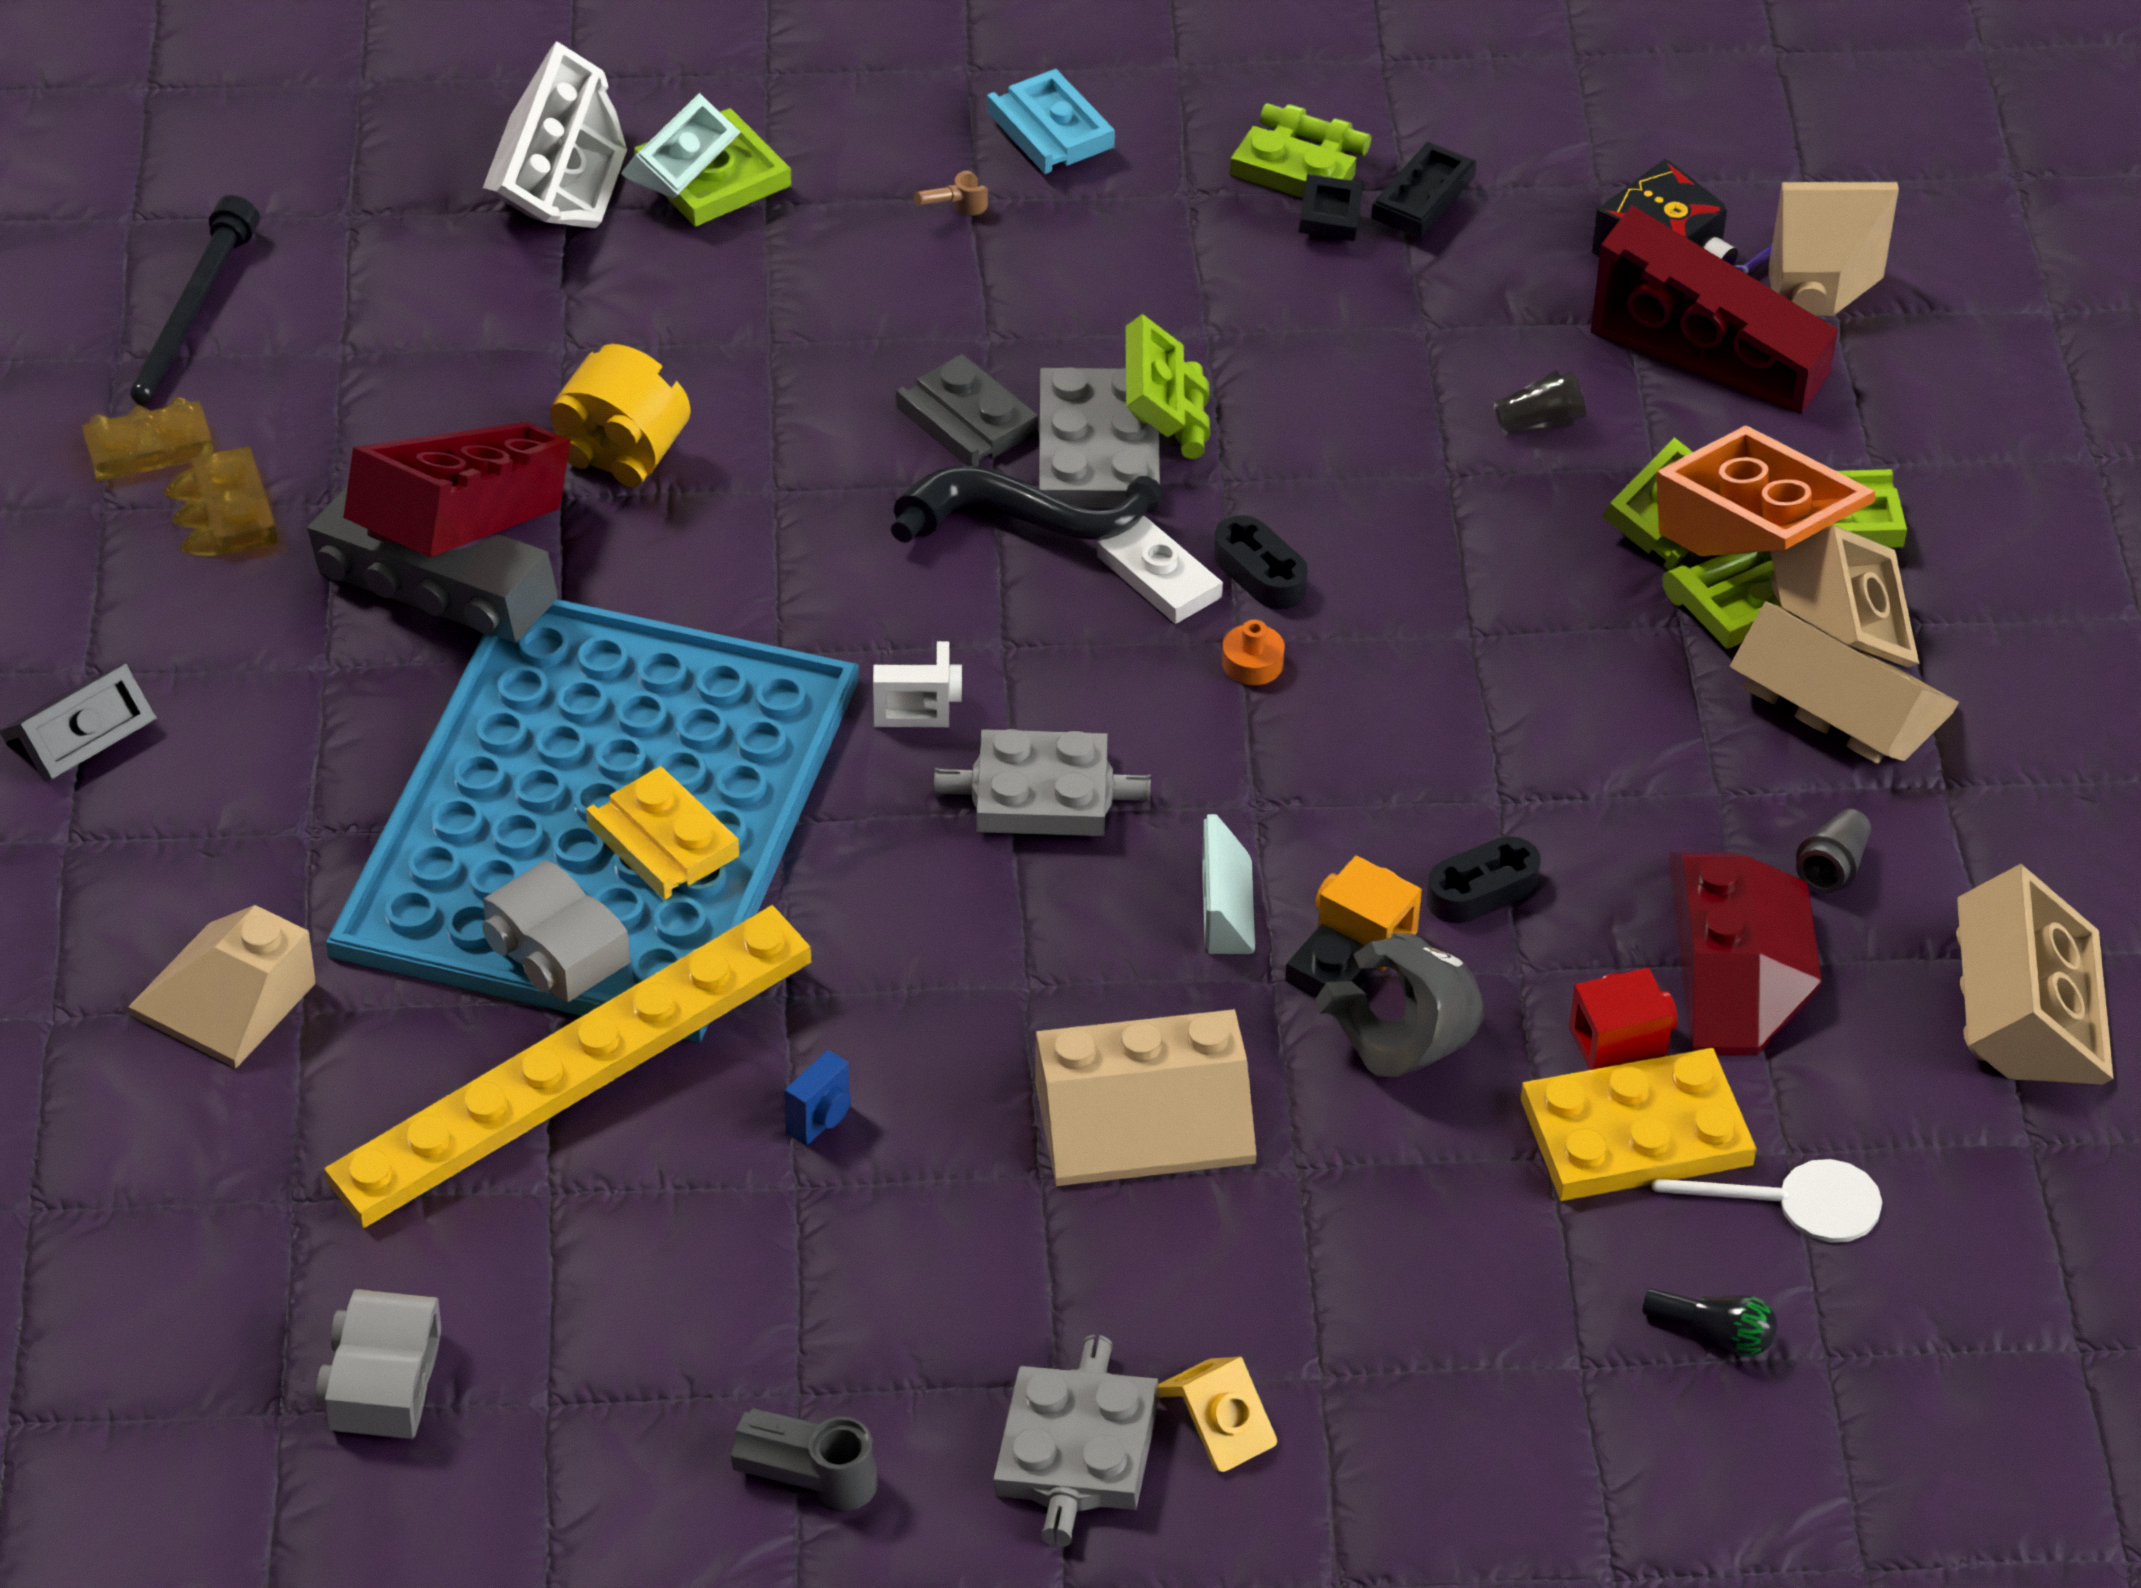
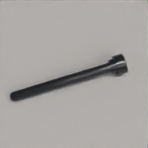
[130,195,260,404]

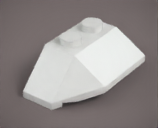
[483,41,627,228]

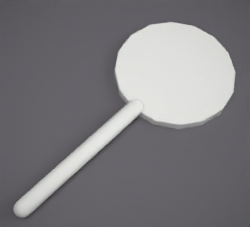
[1651,1159,1882,1243]

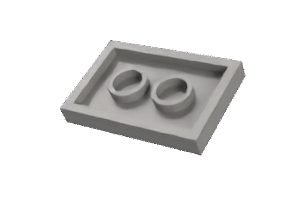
[1039,367,1160,509]

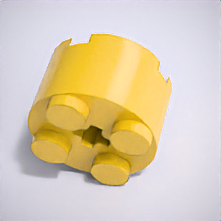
[550,344,691,488]

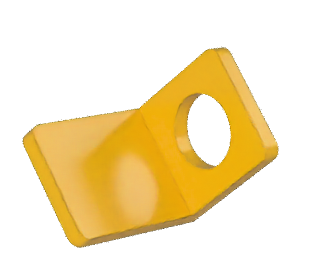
[1159,1357,1277,1472]

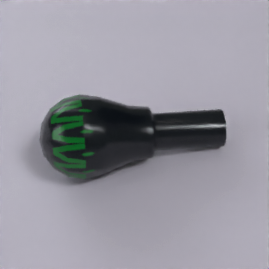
[1642,1288,1778,1357]

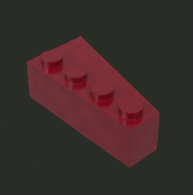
[343,422,571,558]

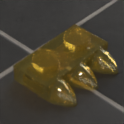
[82,396,215,482]
[164,446,278,556]

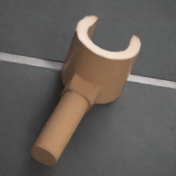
[914,171,988,216]

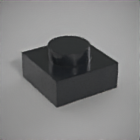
[1298,174,1363,242]
[1285,924,1375,997]

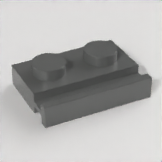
[896,354,1038,467]

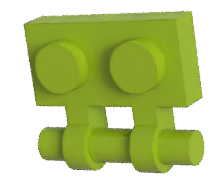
[1230,103,1371,198]
[1125,314,1210,459]

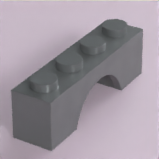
[307,487,558,643]

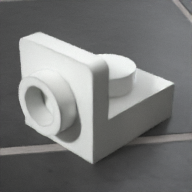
[873,641,962,727]

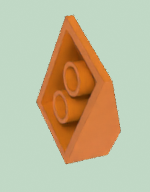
[1656,425,1875,556]

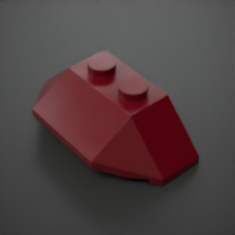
[1669,851,1821,1056]

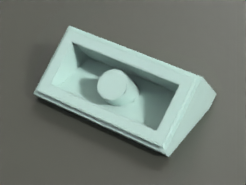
[621,93,740,198]
[1202,814,1255,954]

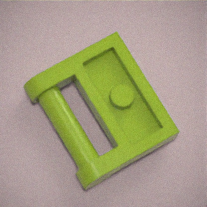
[1662,551,1782,649]

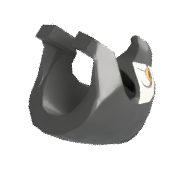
[1314,933,1484,1077]

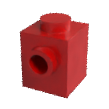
[1569,967,1678,1070]

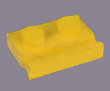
[586,766,739,900]

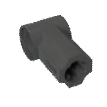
[731,1408,878,1511]

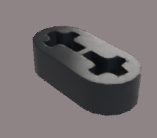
[1214,515,1308,609]
[1427,836,1541,923]

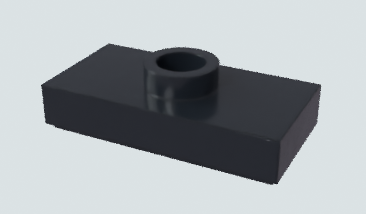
[1371,142,1477,239]

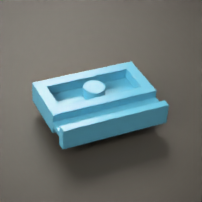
[987,69,1115,174]

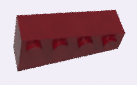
[1590,205,1838,414]

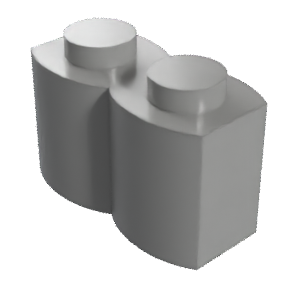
[482,860,630,1002]
[316,1289,441,1439]

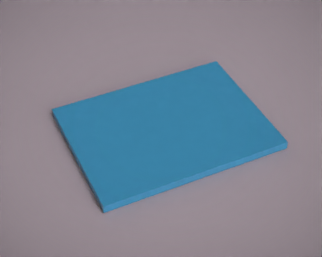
[326,599,859,1043]

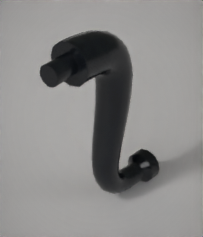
[891,466,1165,543]

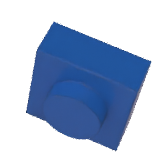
[785,1050,851,1146]

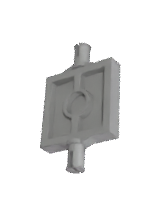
[934,729,1151,836]
[993,1335,1160,1547]

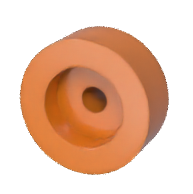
[1222,620,1285,685]

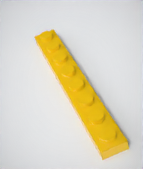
[324,905,812,1229]

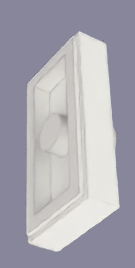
[1097,516,1223,624]

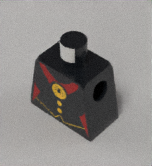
[1592,159,1738,266]

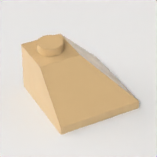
[1768,182,1899,316]
[1770,525,1919,668]
[128,905,316,1069]

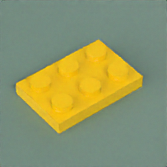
[1520,1048,1757,1201]

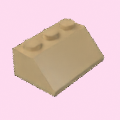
[1729,601,1959,764]
[1956,864,2113,1085]
[1035,1009,1256,1186]

